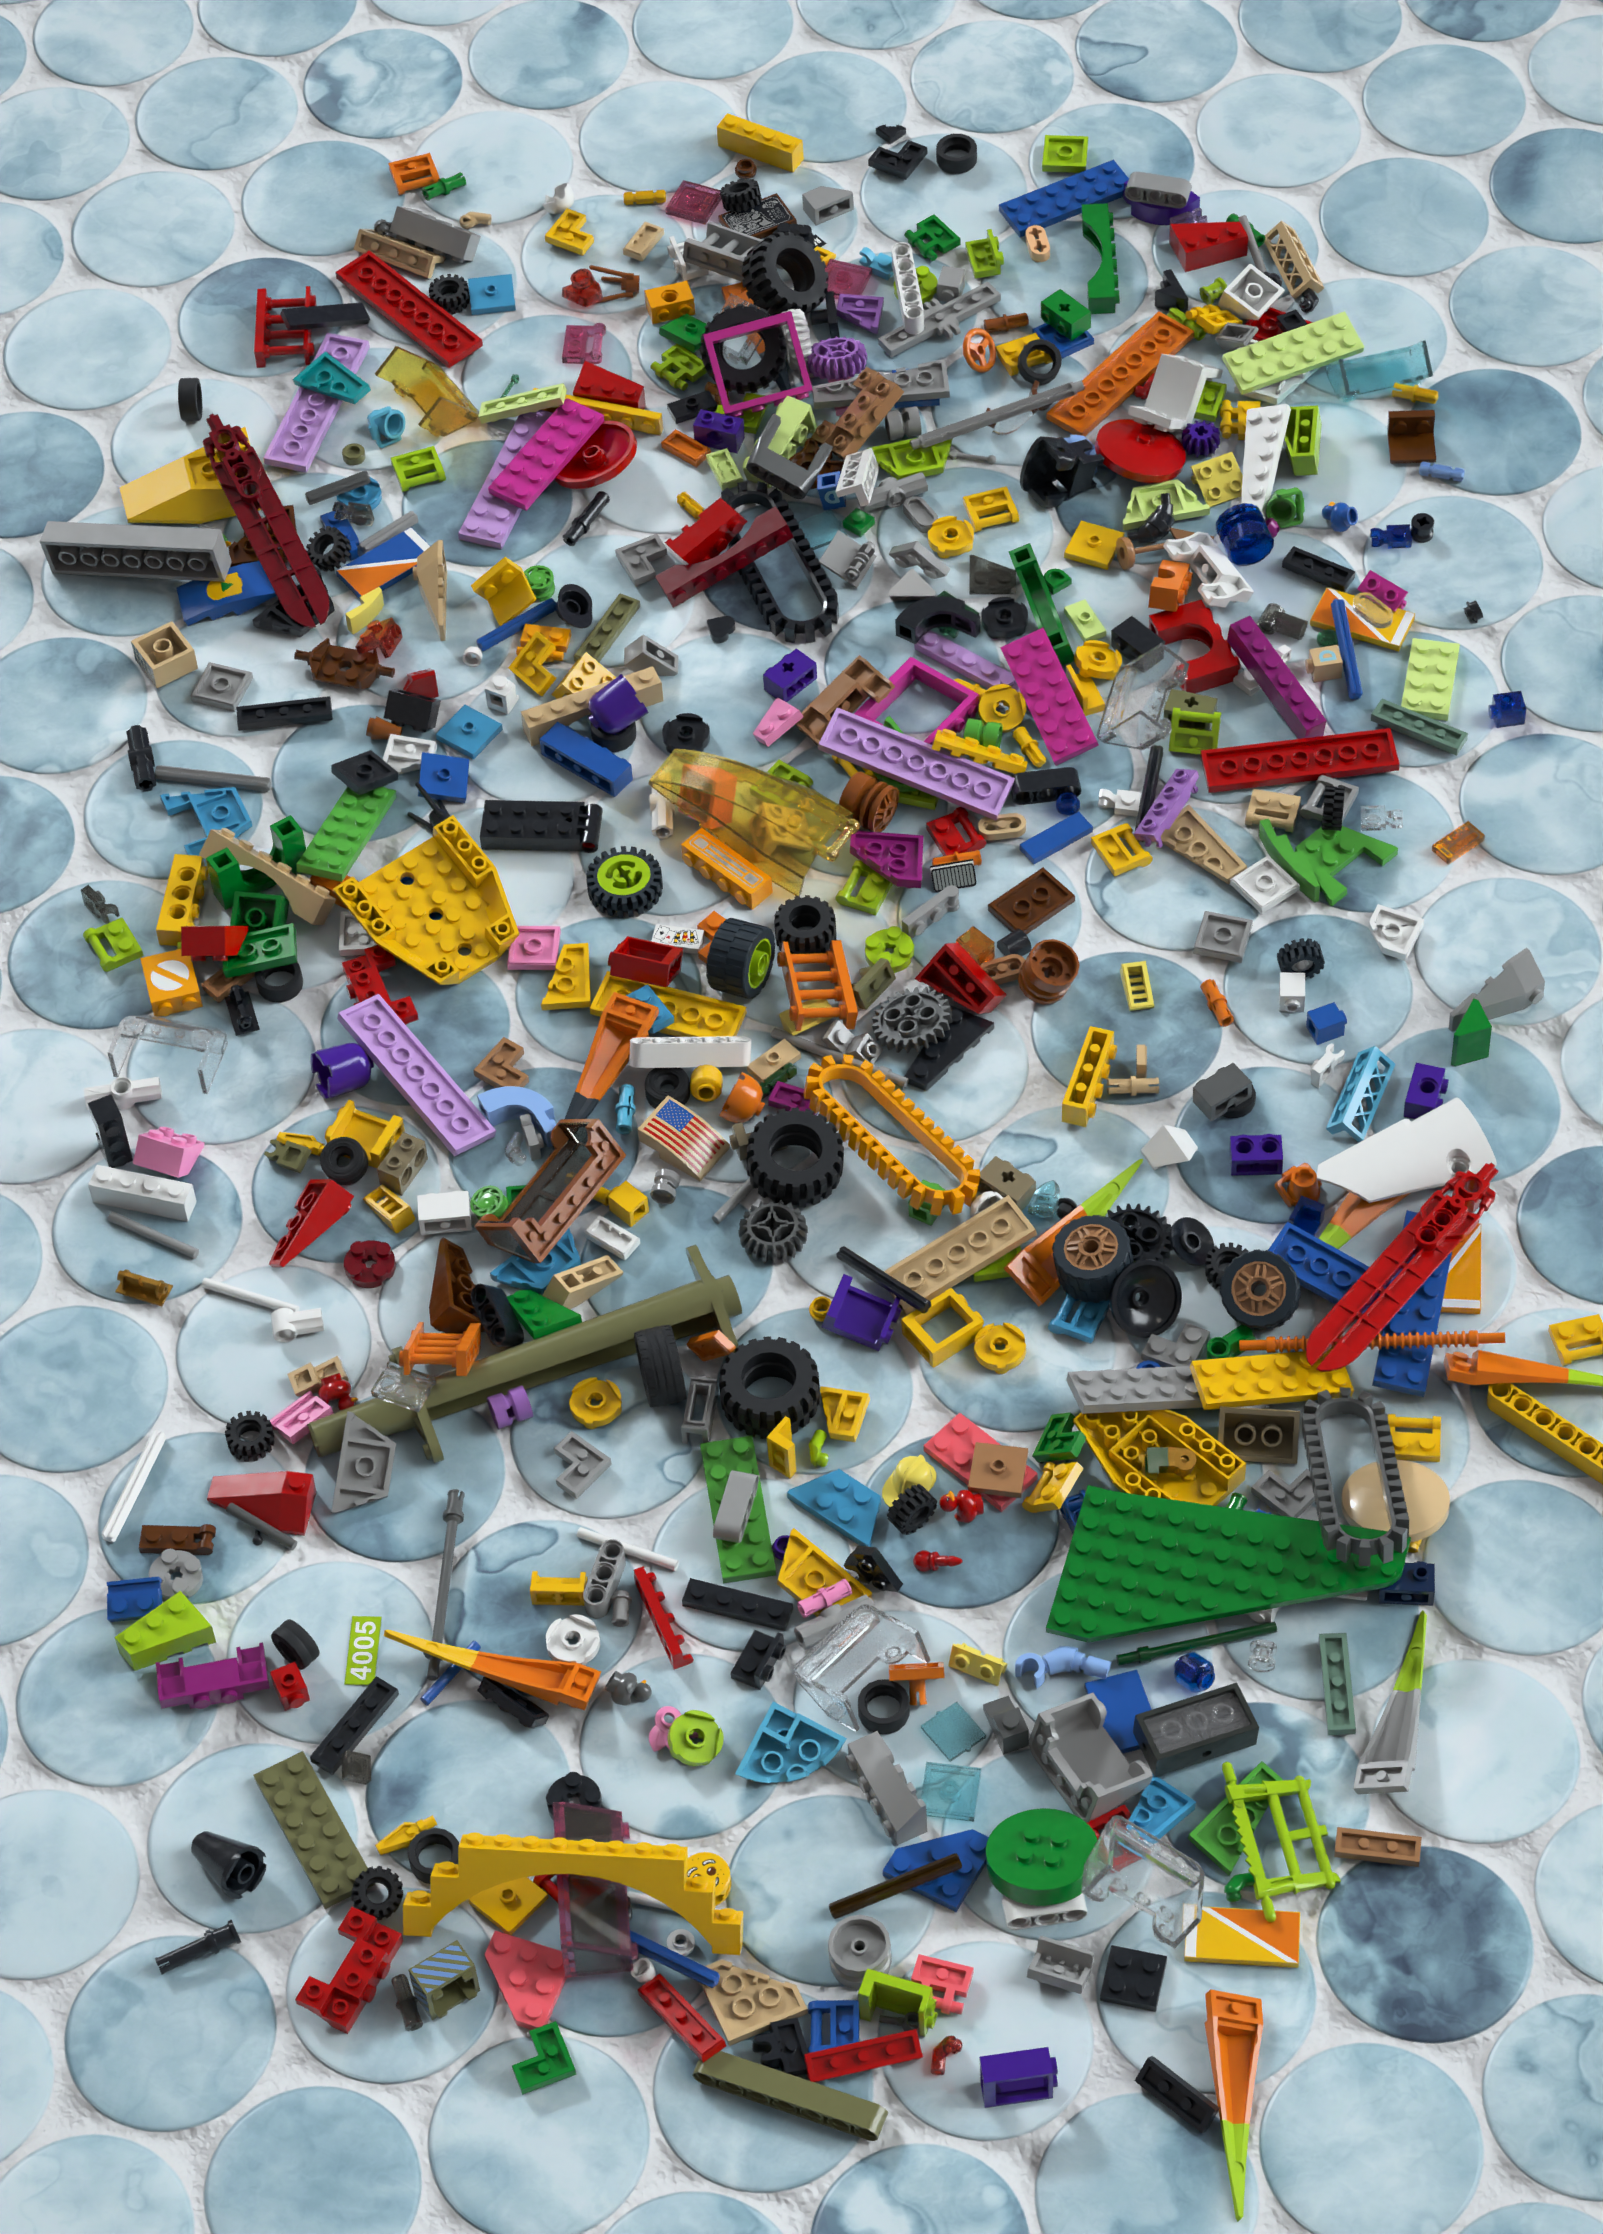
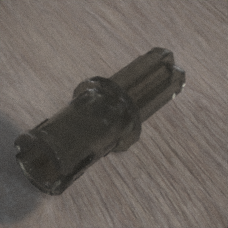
[391,1974,423,2031]

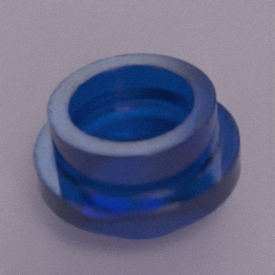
[1056,792,1080,815]

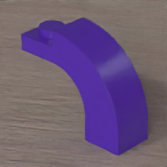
[1123,181,1200,225]

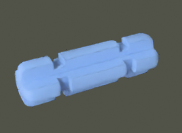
[1419,462,1465,482]

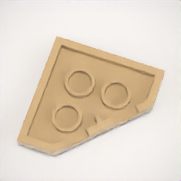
[700,1959,808,2046]

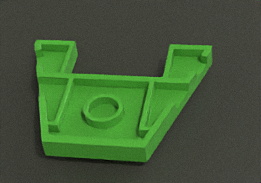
[1295,826,1398,907]

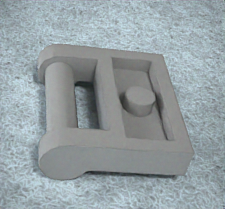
[1299,775,1359,823]

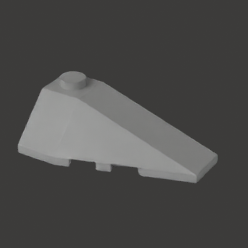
[1448,948,1545,1031]

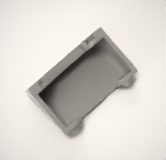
[1029,1693,1153,1823]

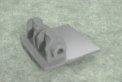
[818,530,877,588]

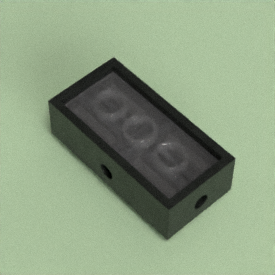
[1133,1682,1259,1777]

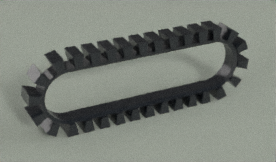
[721,481,839,644]

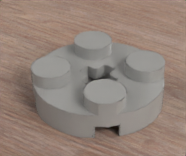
[149,1549,203,1601]

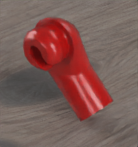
[1134,372,1155,400]

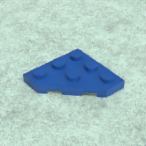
[883,1829,989,1912]

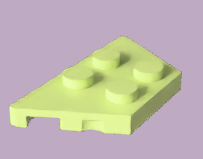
[1123,479,1210,531]

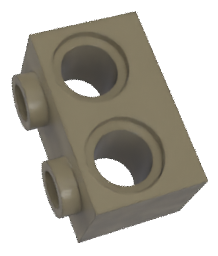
[377,1132,428,1196]

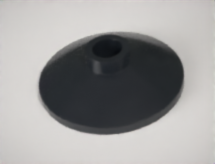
[1170,1217,1214,1266]

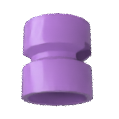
[487,1385,533,1430]

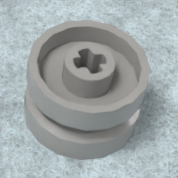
[828,1915,892,1989]

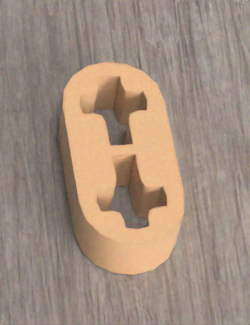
[1026,225,1050,262]

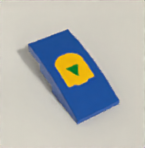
[176,561,277,626]

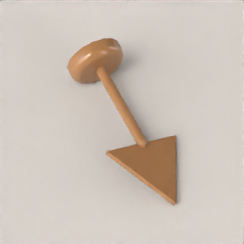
[1116,528,1214,570]

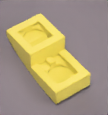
[345,587,384,634]

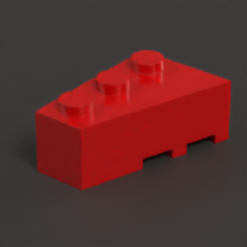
[1169,222,1248,272]
[573,361,646,410]
[664,498,747,564]
[915,942,1007,1014]

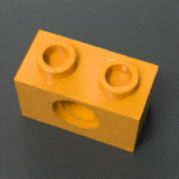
[644,281,695,324]

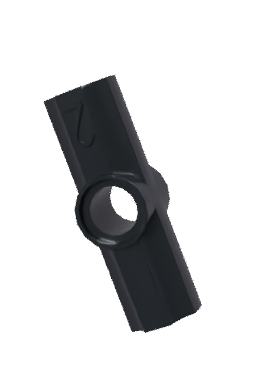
[126,725,156,792]

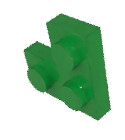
[1032,1412,1087,1463]
[512,2021,576,2095]

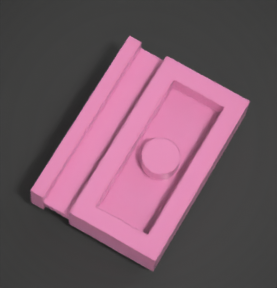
[270,1391,334,1444]

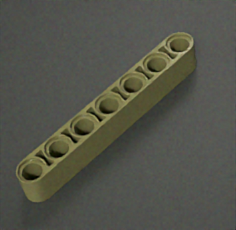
[692,2051,888,2141]

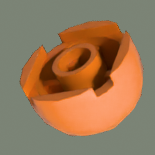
[719,1072,765,1123]

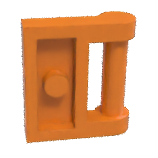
[388,153,440,195]

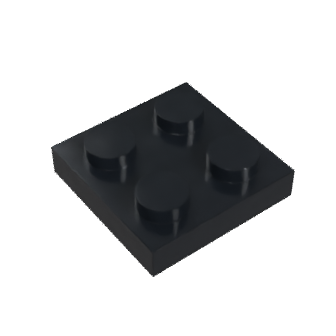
[331,750,398,795]
[1100,1945,1167,2012]

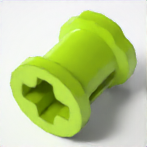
[1199,277,1228,305]

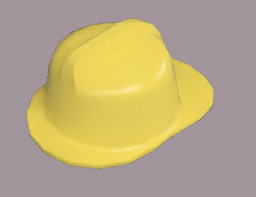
[882,1454,936,1507]

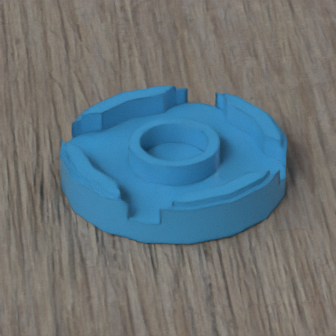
[337,477,382,514]

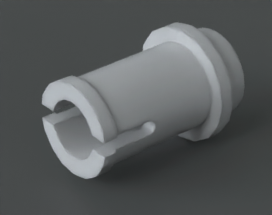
[610,1590,632,1627]

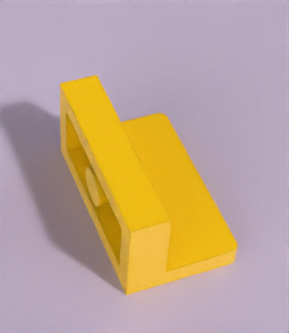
[1066,664,1105,716]
[767,1416,797,1479]

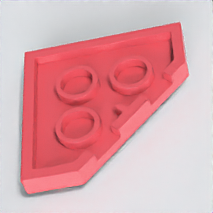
[484,1930,574,2030]

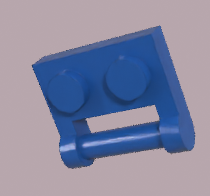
[808,2000,859,2053]

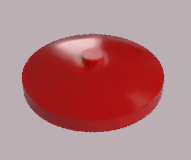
[1095,419,1186,483]
[554,421,637,489]

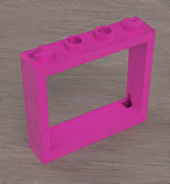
[703,311,813,417]
[854,657,979,749]

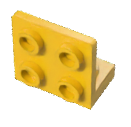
[471,557,536,626]
[551,652,616,699]

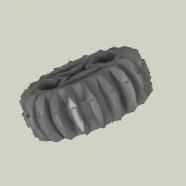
[738,1199,808,1264]

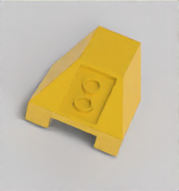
[119,427,261,524]
[1073,1409,1246,1506]

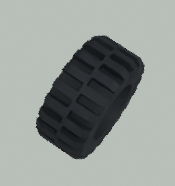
[742,232,828,316]
[700,304,787,394]
[746,1108,844,1208]
[719,1336,820,1439]

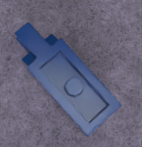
[320,508,359,561]

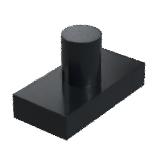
[810,291,840,339]

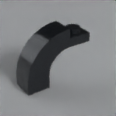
[895,596,981,644]

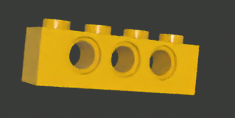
[156,854,209,946]

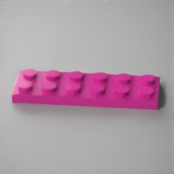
[488,398,604,511]
[1000,628,1099,766]

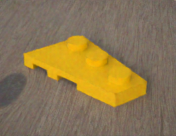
[541,943,591,1010]

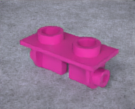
[1357,570,1408,612]

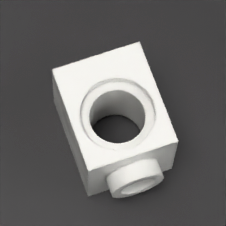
[1279,972,1305,1012]

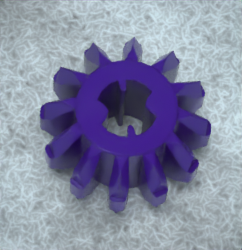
[1182,420,1220,458]

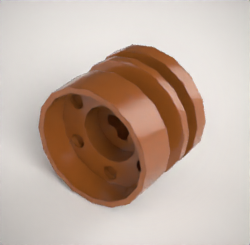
[838,772,899,832]
[1018,939,1080,1005]

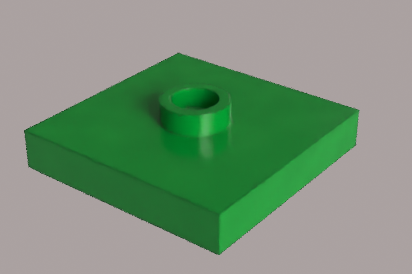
[659,313,706,352]

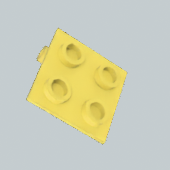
[1191,452,1243,507]

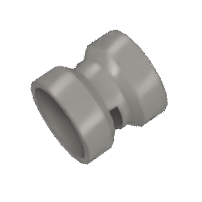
[650,1169,680,1205]

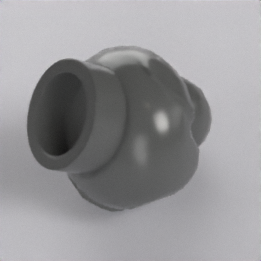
[605,1671,652,1706]

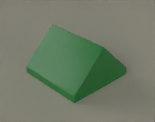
[1451,999,1492,1067]

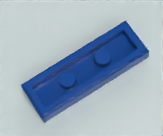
[1020,811,1093,865]

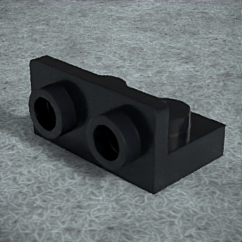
[731,1630,786,1690]

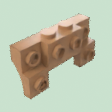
[811,367,904,461]
[795,655,895,746]

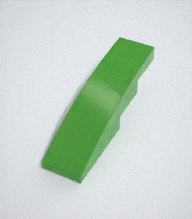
[1259,819,1320,903]

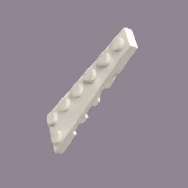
[1240,404,1291,527]

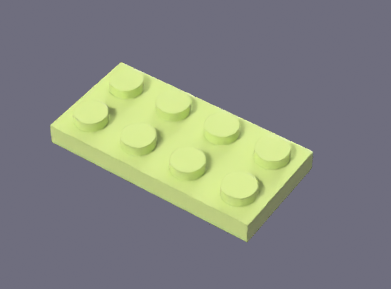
[1401,638,1460,721]

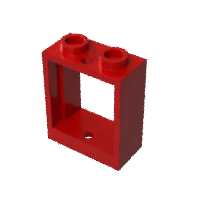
[608,936,683,988]

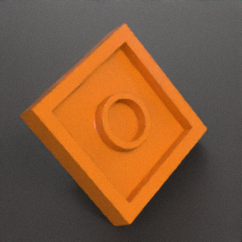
[889,1662,945,1705]

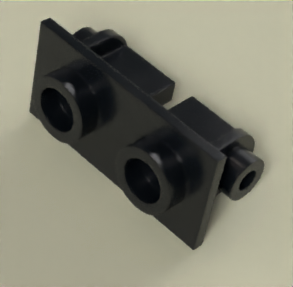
[225,985,260,1036]

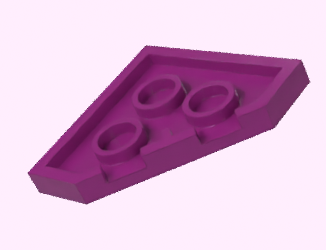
[850,830,924,888]

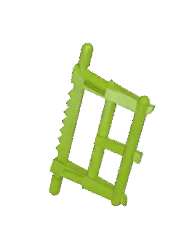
[1222,1762,1341,1922]

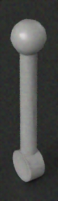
[949,450,996,464]

